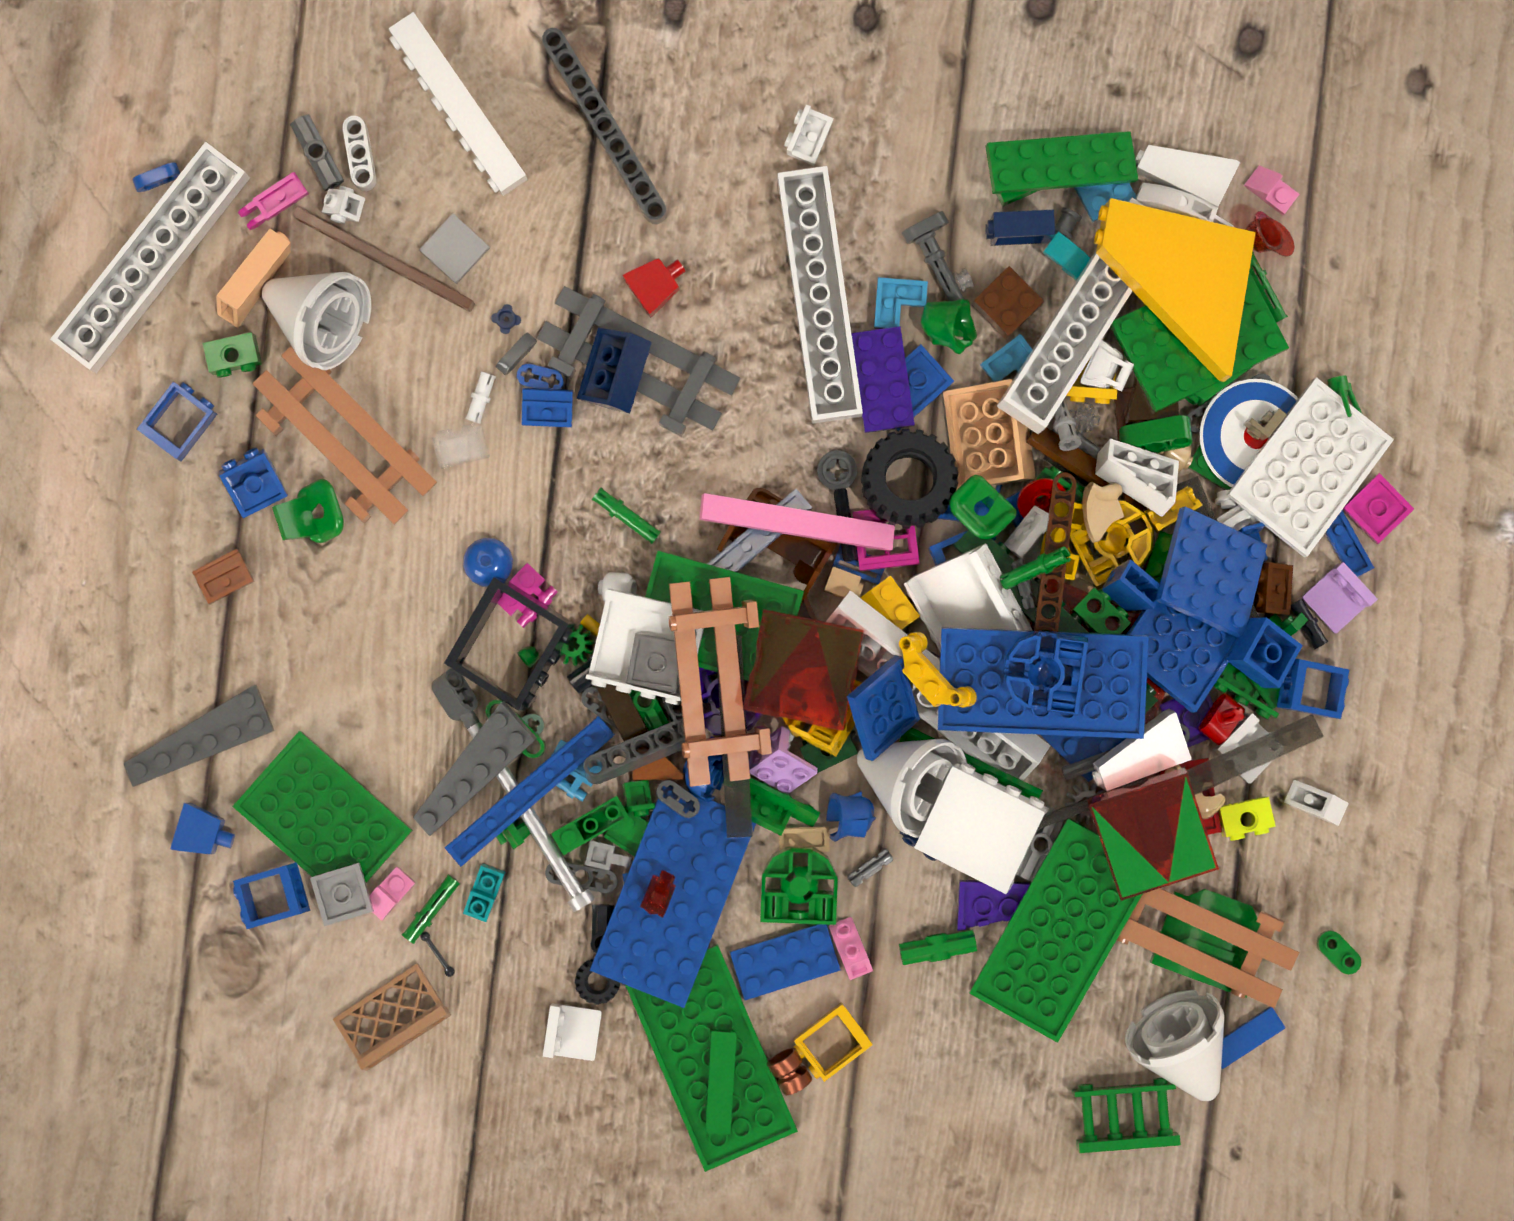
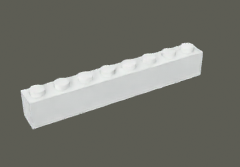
[389,12,528,196]

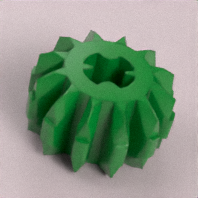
[560,624,595,666]

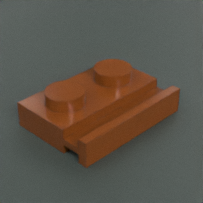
[192,549,255,604]

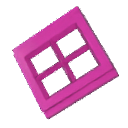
[852,509,919,571]

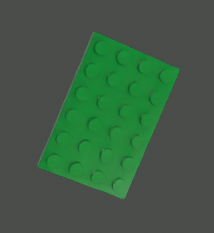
[1110,271,1289,413]
[645,551,804,689]
[232,731,413,883]

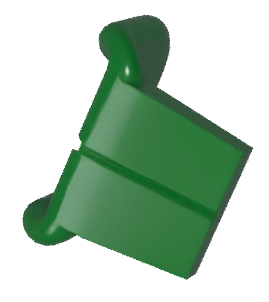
[950,475,1017,539]
[272,479,344,543]

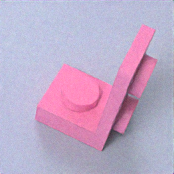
[829,917,873,980]

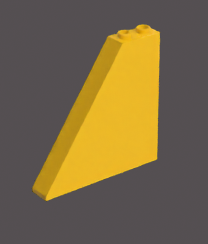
[1094,198,1256,382]

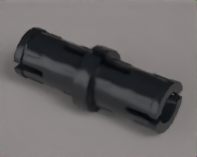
[1291,598,1329,650]

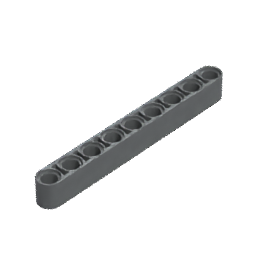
[542,28,667,225]

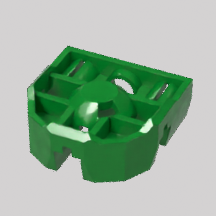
[760,846,838,925]

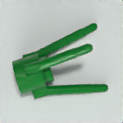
[1327,375,1362,417]

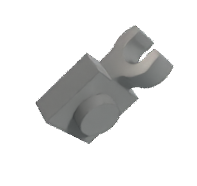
[585,840,632,871]

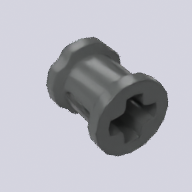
[1055,207,1082,240]

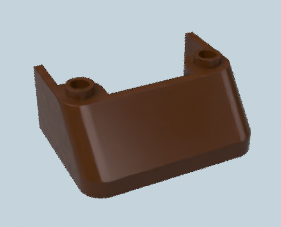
[717,488,838,601]

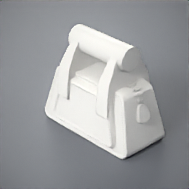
[1080,340,1134,392]

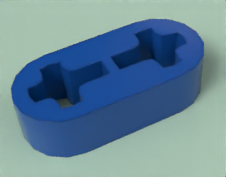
[132,163,180,192]
[517,364,564,389]

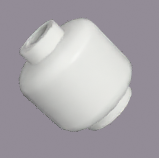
[598,572,637,602]

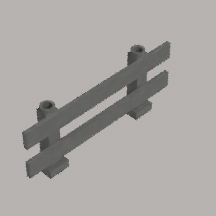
[537,286,741,437]

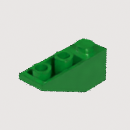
[550,796,630,856]

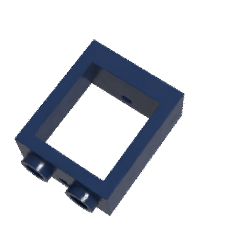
[985,210,1055,246]

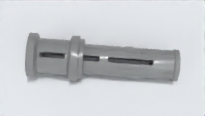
[1054,398,1082,451]

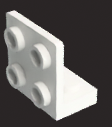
[1004,505,1048,563]
[1213,713,1283,783]
[543,1003,602,1061]

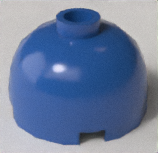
[463,537,513,587]
[683,754,728,802]

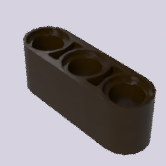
[596,684,648,741]

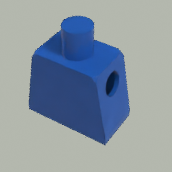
[1102,560,1160,611]
[170,803,235,854]

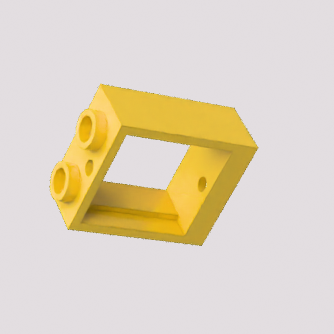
[793,1002,873,1082]

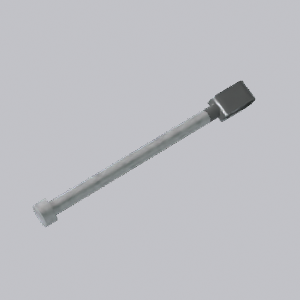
[432,669,595,912]

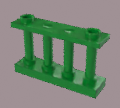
[1072,1078,1181,1153]

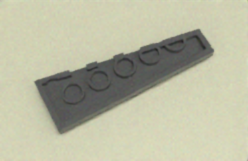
[124,685,275,787]
[413,701,537,836]

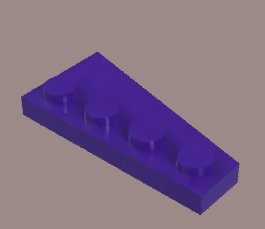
[957,880,1030,931]

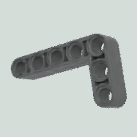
[583,696,685,784]

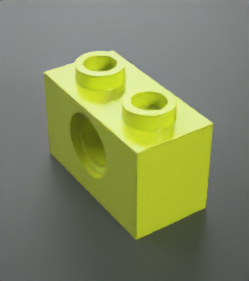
[1218,796,1276,841]

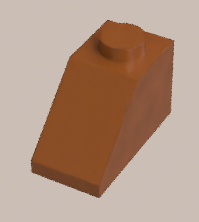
[633,747,684,780]

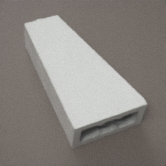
[1135,145,1240,207]
[1092,709,1192,791]

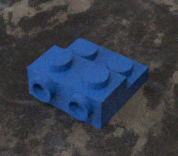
[219,448,288,518]

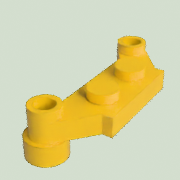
[899,632,977,708]

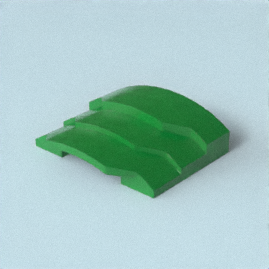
[1150,889,1261,998]

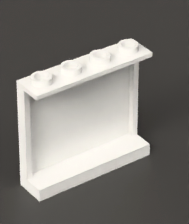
[904,543,1033,652]
[586,589,704,705]
[914,762,1049,894]

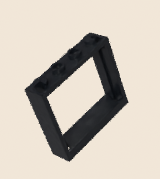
[444,577,575,711]

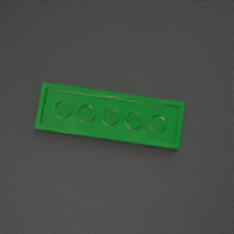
[985,131,1138,194]

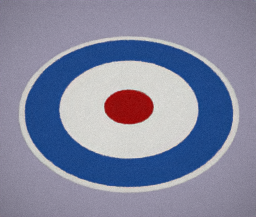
[1200,379,1299,487]

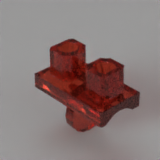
[640,870,676,918]

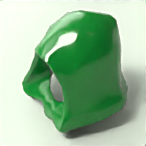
[920,299,977,354]

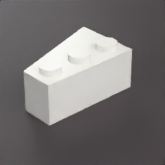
[1095,439,1179,517]

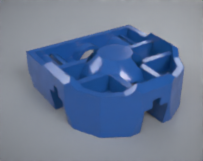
[1004,631,1088,715]

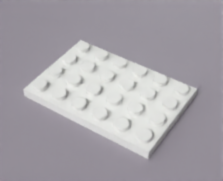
[1227,377,1394,557]

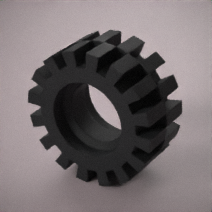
[575,958,621,1005]

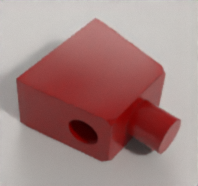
[622,258,686,318]

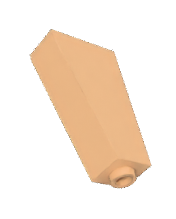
[216,229,291,328]

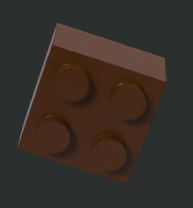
[972,266,1044,340]

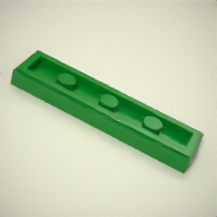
[705,1030,737,1135]

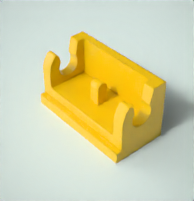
[1144,486,1202,533]

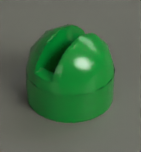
[517,646,539,668]

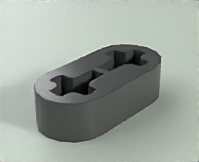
[902,211,949,244]
[496,332,537,375]
[656,780,700,818]

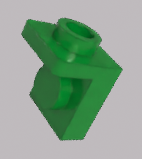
[1269,613,1308,636]

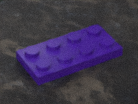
[851,326,915,433]

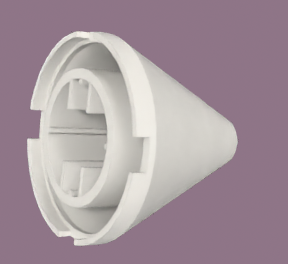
[262,272,371,370]
[857,739,967,838]
[1125,990,1224,1101]

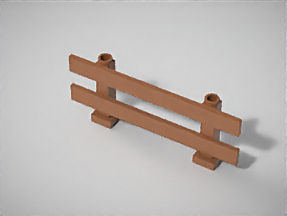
[252,346,437,525]
[668,577,772,787]
[1117,858,1300,1008]

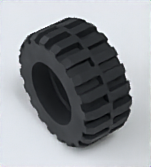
[861,429,958,529]

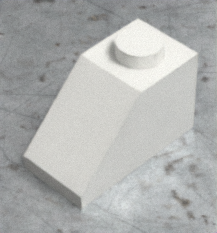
[1284,780,1349,826]

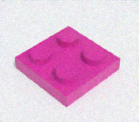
[1343,473,1414,544]

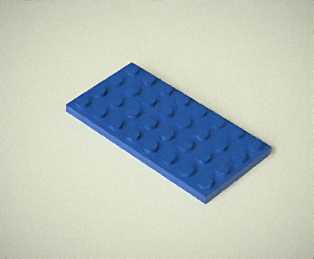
[938,627,1149,739]
[589,785,756,1008]

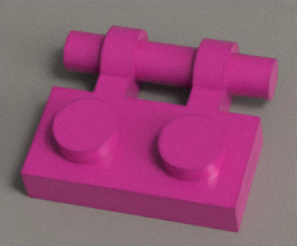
[497,563,558,628]

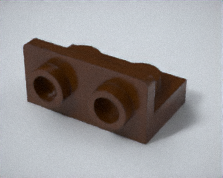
[1251,562,1293,615]

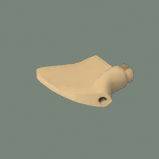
[1082,482,1124,543]

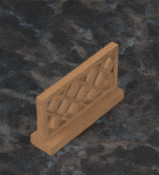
[333,964,451,1071]

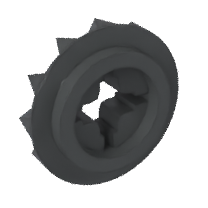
[817,450,857,490]

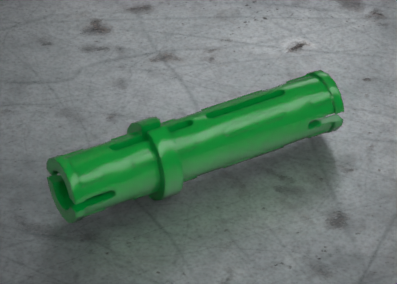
[1249,251,1288,323]
[592,487,661,544]
[1000,546,1071,590]
[401,874,460,944]

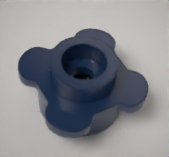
[491,304,521,334]

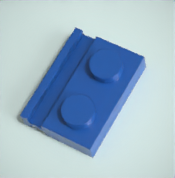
[522,388,573,428]

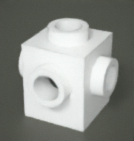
[322,186,365,224]

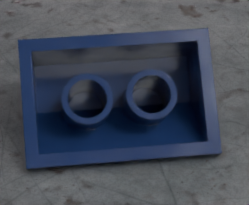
[576,327,652,414]

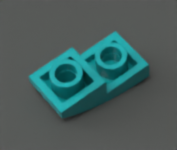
[1043,231,1091,280]
[463,863,506,922]

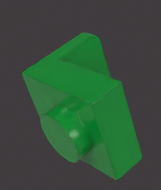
[622,780,655,817]

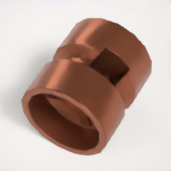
[767,1047,812,1096]

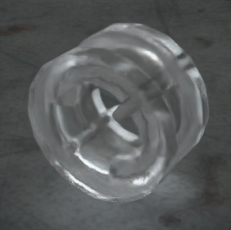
[953,268,974,293]

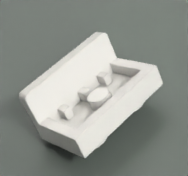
[784,104,834,166]

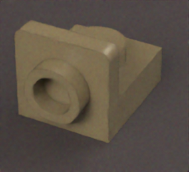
[1244,408,1287,440]

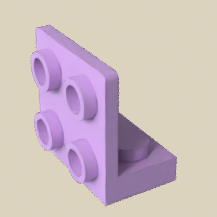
[1302,562,1378,633]
[749,726,818,794]

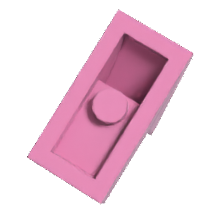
[1243,165,1300,215]
[370,866,416,920]

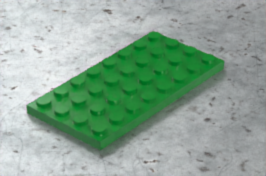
[969,818,1157,1043]
[625,944,798,1172]

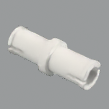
[465,372,496,424]

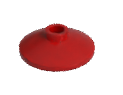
[1017,478,1065,518]

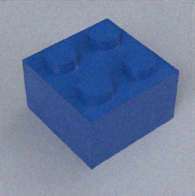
[1227,617,1303,688]

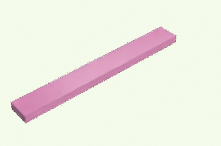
[699,493,895,551]

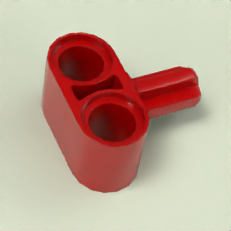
[1198,693,1245,745]

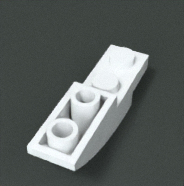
[1135,183,1234,227]

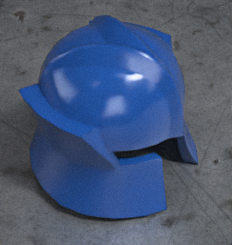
[826,791,876,842]

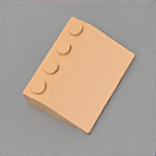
[943,379,1036,490]

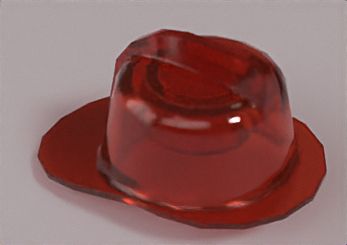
[1245,211,1295,257]

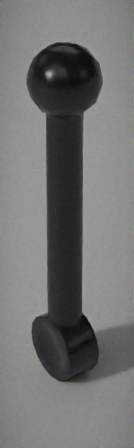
[420,932,455,977]

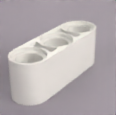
[343,116,376,191]

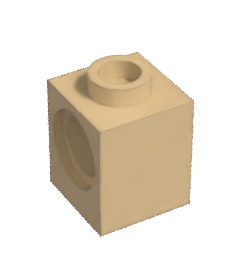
[824,567,864,599]

